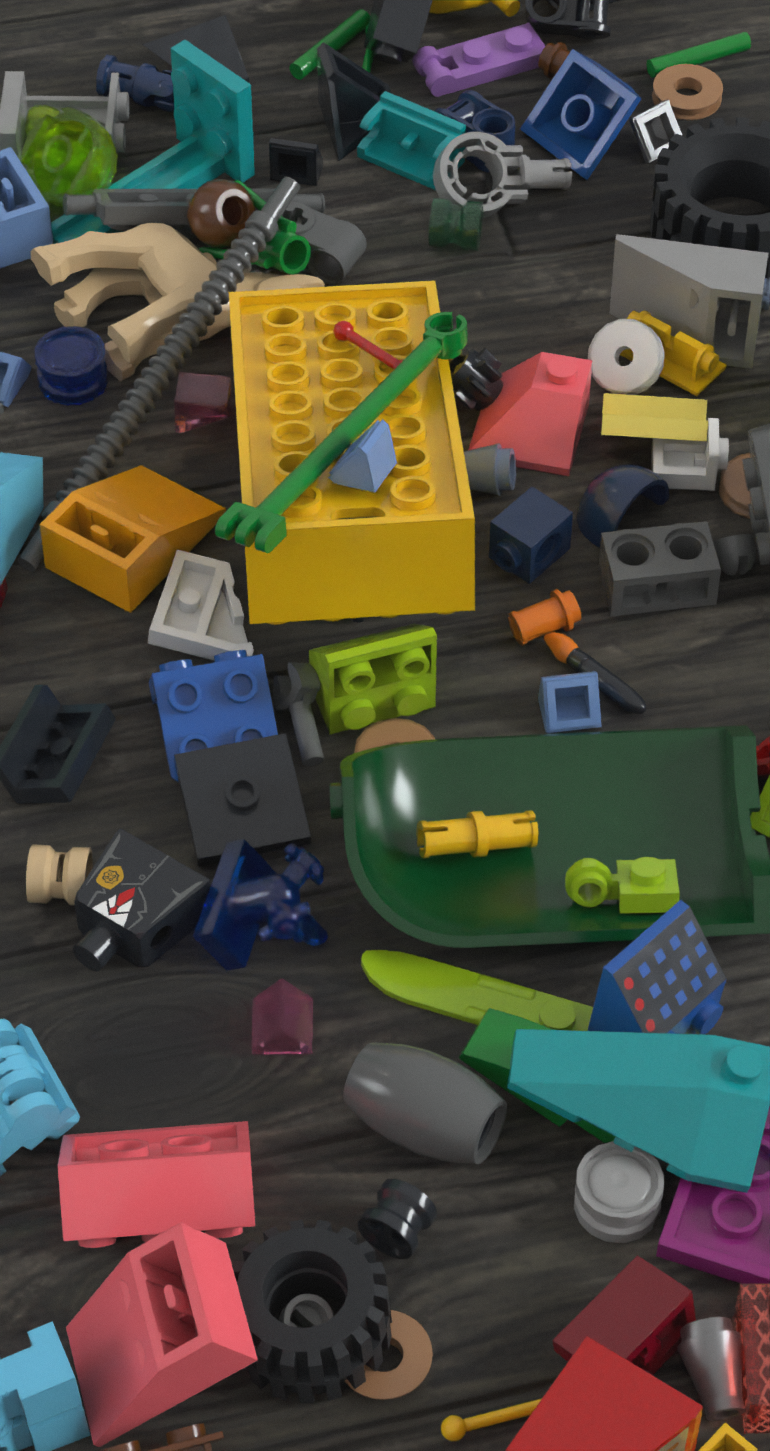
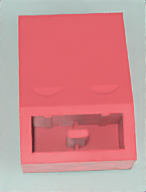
[66,1222,258,1447]

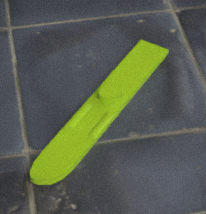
[361,950,593,1031]

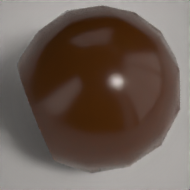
[187,178,256,249]

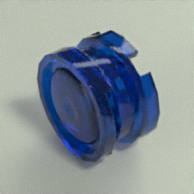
[35,326,108,405]

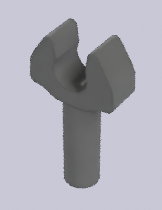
[273,662,324,767]

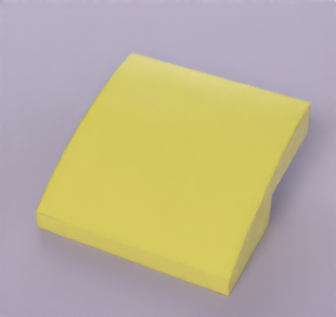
[601,393,708,442]

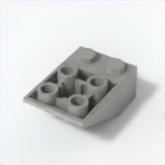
[609,234,768,369]

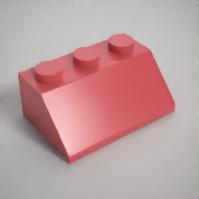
[58,1121,255,1248]

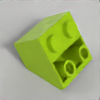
[309,623,437,734]

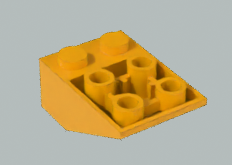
[40,465,226,613]

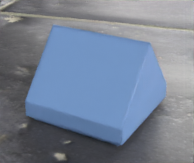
[328,419,397,493]
[538,671,602,733]

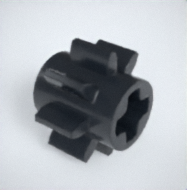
[448,348,503,411]

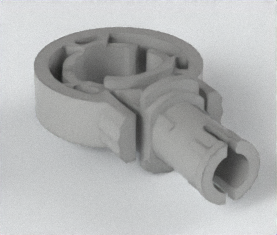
[433,132,572,219]

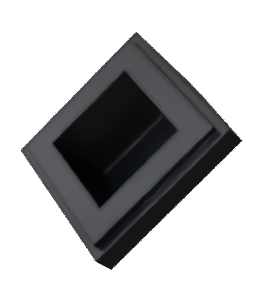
[269,138,323,186]

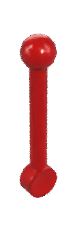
[333,321,403,369]

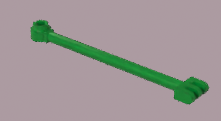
[215,312,468,553]

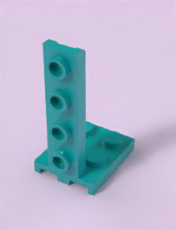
[51,40,255,244]

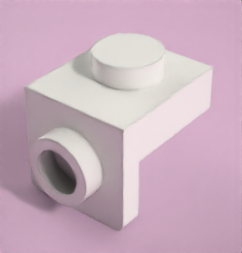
[651,418,729,491]

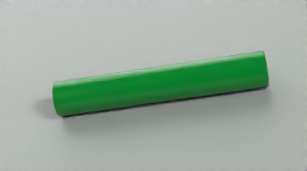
[289,9,370,80]
[646,32,751,78]

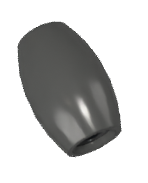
[343,1042,507,1164]

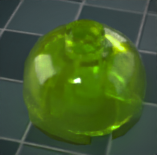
[21,107,118,208]

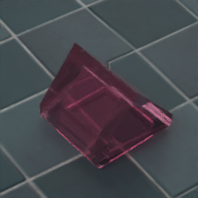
[252,979,313,1054]

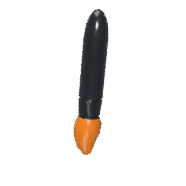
[544,632,646,714]

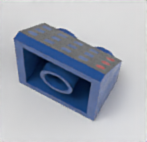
[587,900,726,1034]

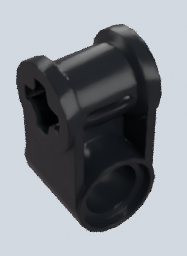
[525,0,611,39]

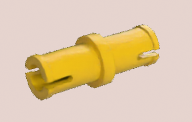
[416,810,539,858]

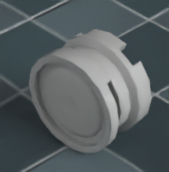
[574,1141,664,1243]

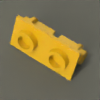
[620,310,726,396]

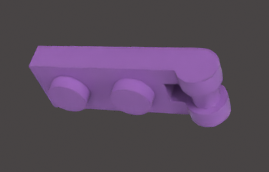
[412,23,545,97]

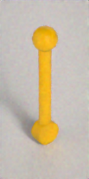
[441,1398,542,1442]

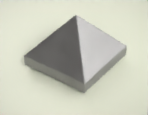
[629,100,682,163]

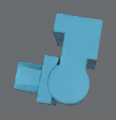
[0,1019,80,1176]
[0,1321,90,1451]

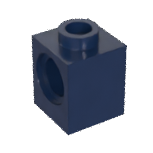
[489,487,573,584]

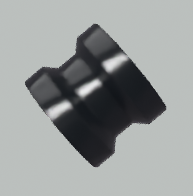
[358,1179,437,1259]

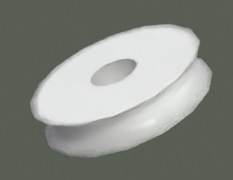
[588,319,665,395]

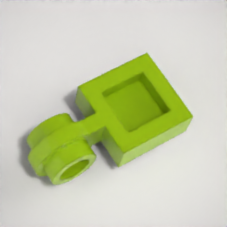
[565,857,680,914]

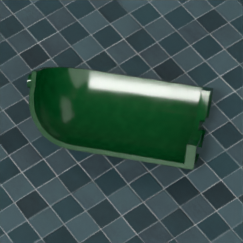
[329,725,770,948]

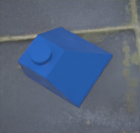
[520,49,641,180]

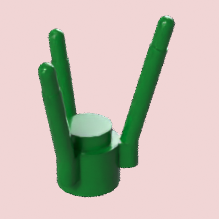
[199,180,311,275]

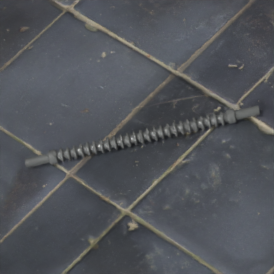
[17,177,300,572]

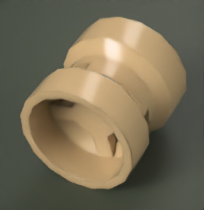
[26,844,93,905]

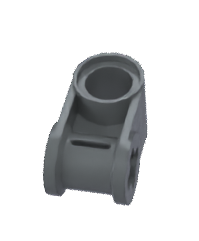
[282,202,367,285]

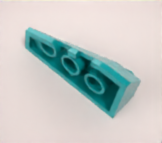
[507,1029,770,1193]

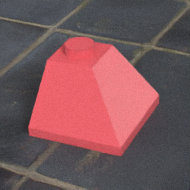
[468,352,592,476]

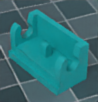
[357,91,466,190]

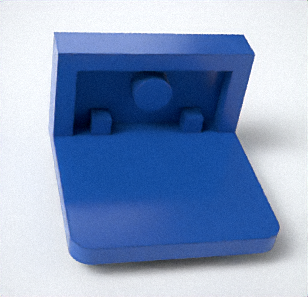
[148,650,278,783]

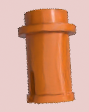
[508,589,582,646]

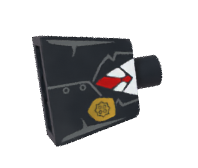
[73,828,212,972]

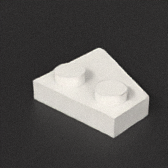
[148,549,254,660]

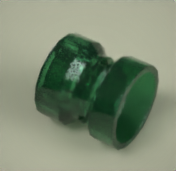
[429,197,483,251]

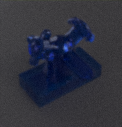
[193,839,328,971]

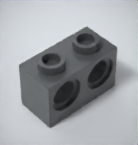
[598,521,721,617]

